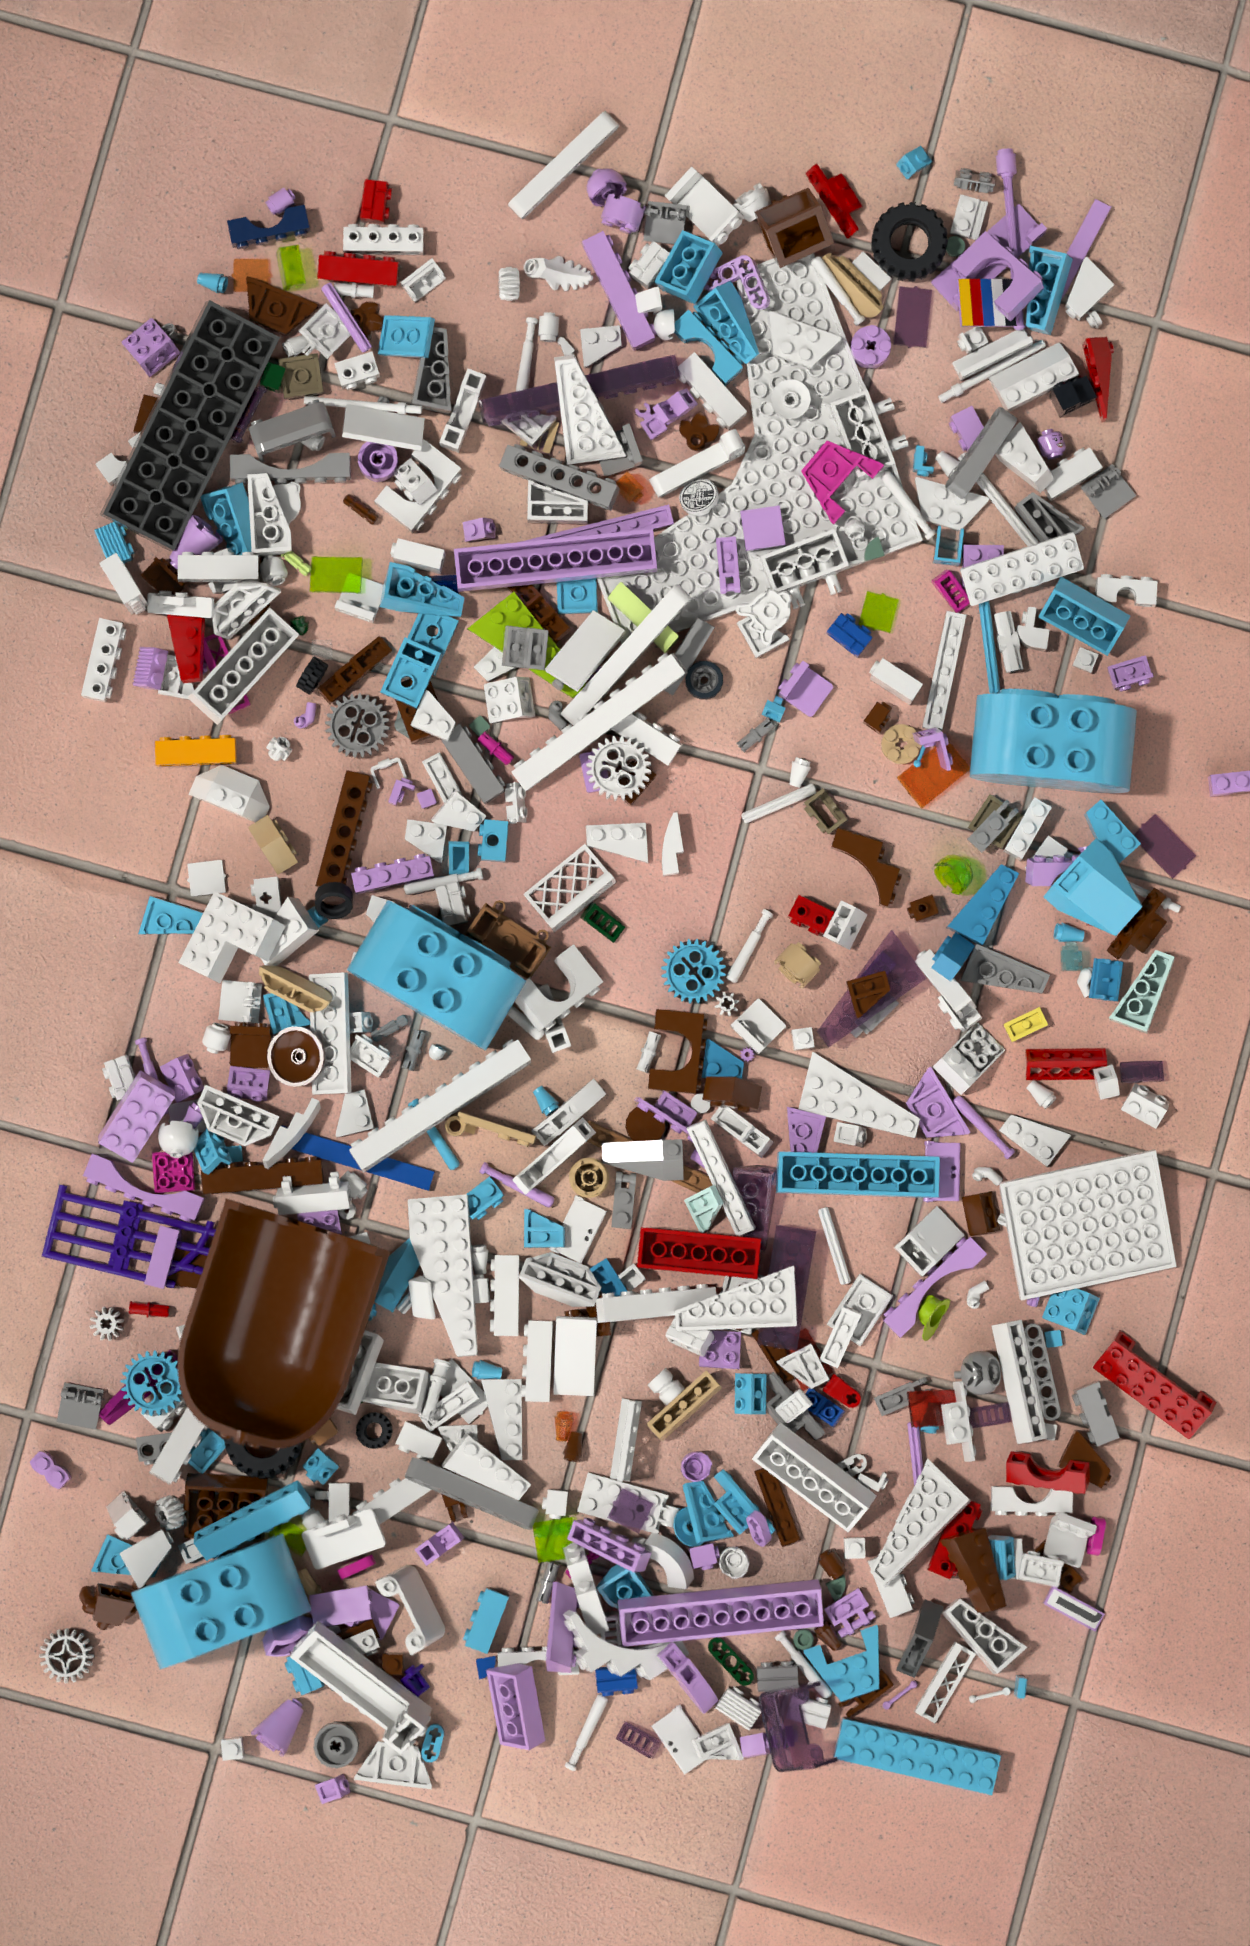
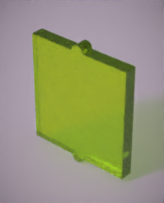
[858,591,899,633]

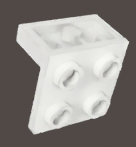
[334,573,384,623]
[484,677,535,723]
[730,999,786,1054]
[1043,1512,1097,1568]

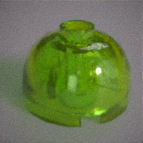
[934,854,973,895]

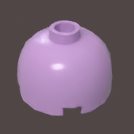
[586,169,627,207]

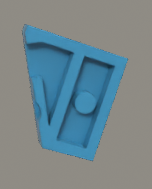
[702,1039,744,1079]

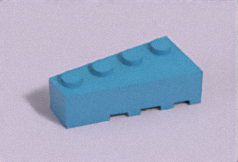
[946,864,1019,946]

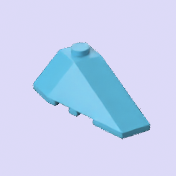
[380,562,464,617]

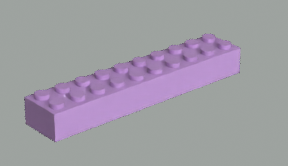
[454,529,657,592]
[618,1579,824,1647]

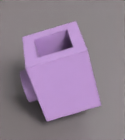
[689,1543,720,1570]
[739,1733,772,1758]

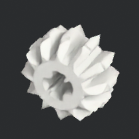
[498,267,520,301]
[90,1307,124,1341]
[154,1495,186,1531]

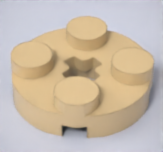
[881,724,921,765]

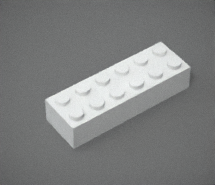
[188,608,299,725]
[752,1422,877,1532]

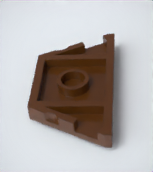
[246,276,319,335]

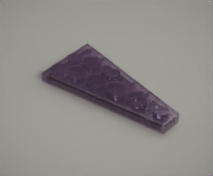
[817,930,926,1048]

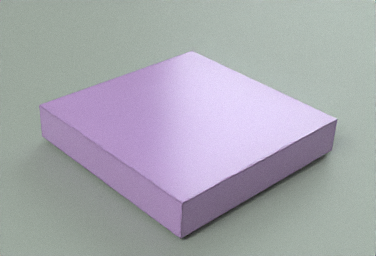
[740,505,785,551]

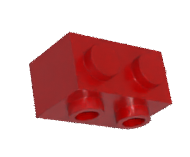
[787,895,834,936]

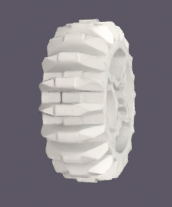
[39,1628,94,1683]

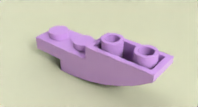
[657,1642,719,1714]

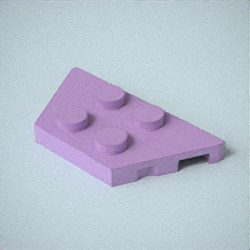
[906,1067,971,1138]

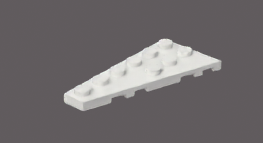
[554,355,626,465]
[798,1052,920,1138]
[675,1266,797,1331]
[870,1459,971,1587]

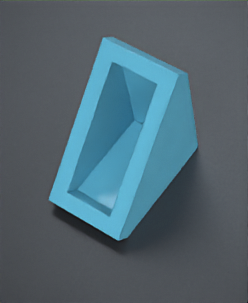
[449,841,470,874]

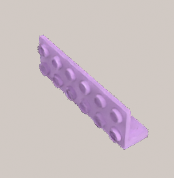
[931,204,1047,312]

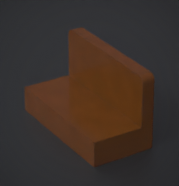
[962,1191,1000,1236]

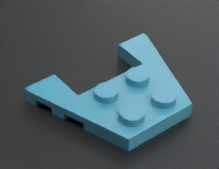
[803,1625,880,1702]

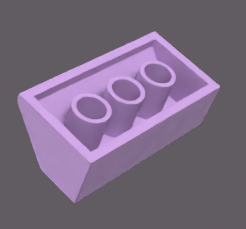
[546,1582,580,1673]
[486,1664,545,1750]

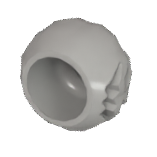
[954,1350,1001,1395]

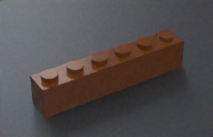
[201,1156,324,1195]

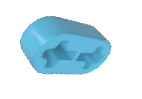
[421,1724,444,1762]

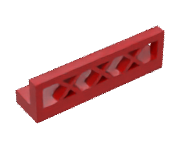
[1025,1048,1107,1080]

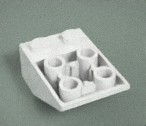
[933,1022,1005,1095]
[893,1206,964,1277]

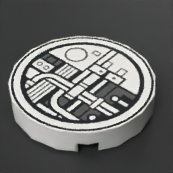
[679,478,719,516]

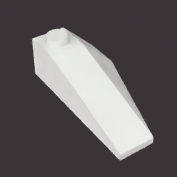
[247,473,292,557]

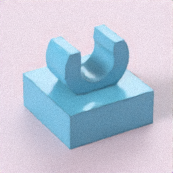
[762,696,786,723]

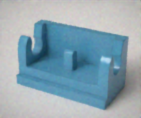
[1089,958,1123,1002]
[590,1258,627,1297]

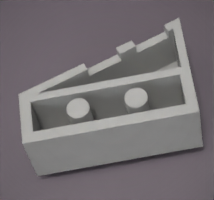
[1014,492,1085,542]
[1072,1381,1120,1447]

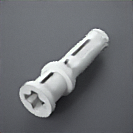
[420,1359,451,1421]

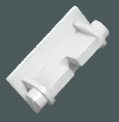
[504,782,528,824]

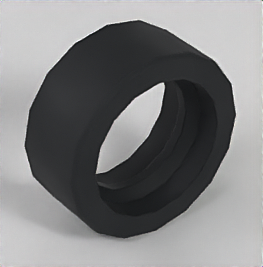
[315,882,353,919]

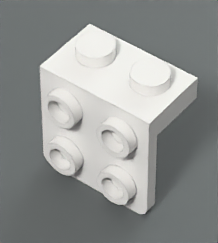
[350,1034,392,1078]

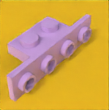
[634,1091,698,1143]

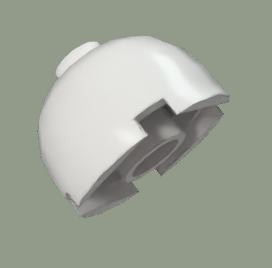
[158,1121,199,1158]

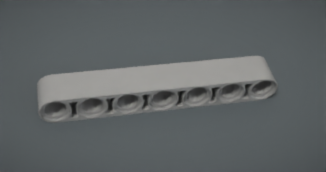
[405,1458,539,1530]

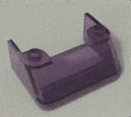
[759,1681,838,1772]

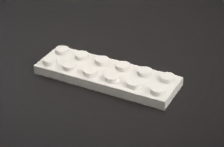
[309,972,351,1095]

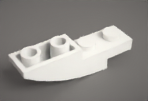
[532,1078,607,1146]

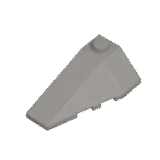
[602,1139,683,1181]

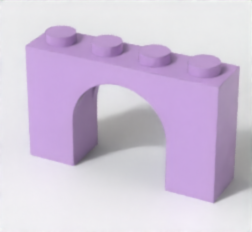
[952,231,1044,321]

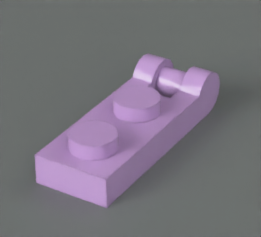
[716,536,740,594]

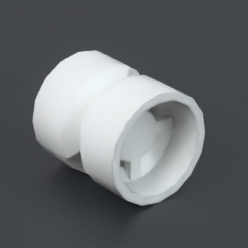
[647,1368,685,1406]

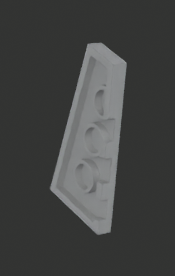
[960,944,1050,994]

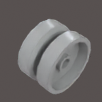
[314,1721,359,1768]

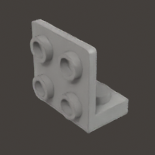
[599,424,643,477]

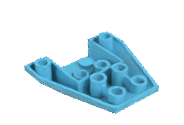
[1043,838,1143,936]

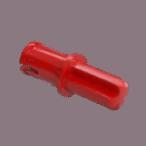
[129,1301,170,1318]

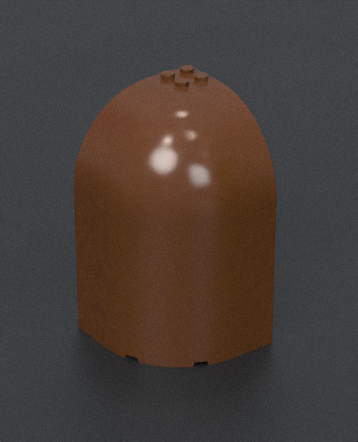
[178,1199,390,1449]

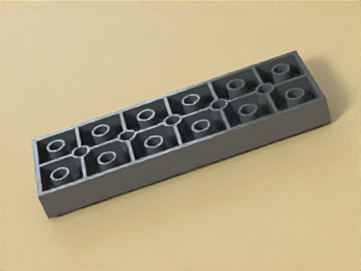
[100,300,280,551]

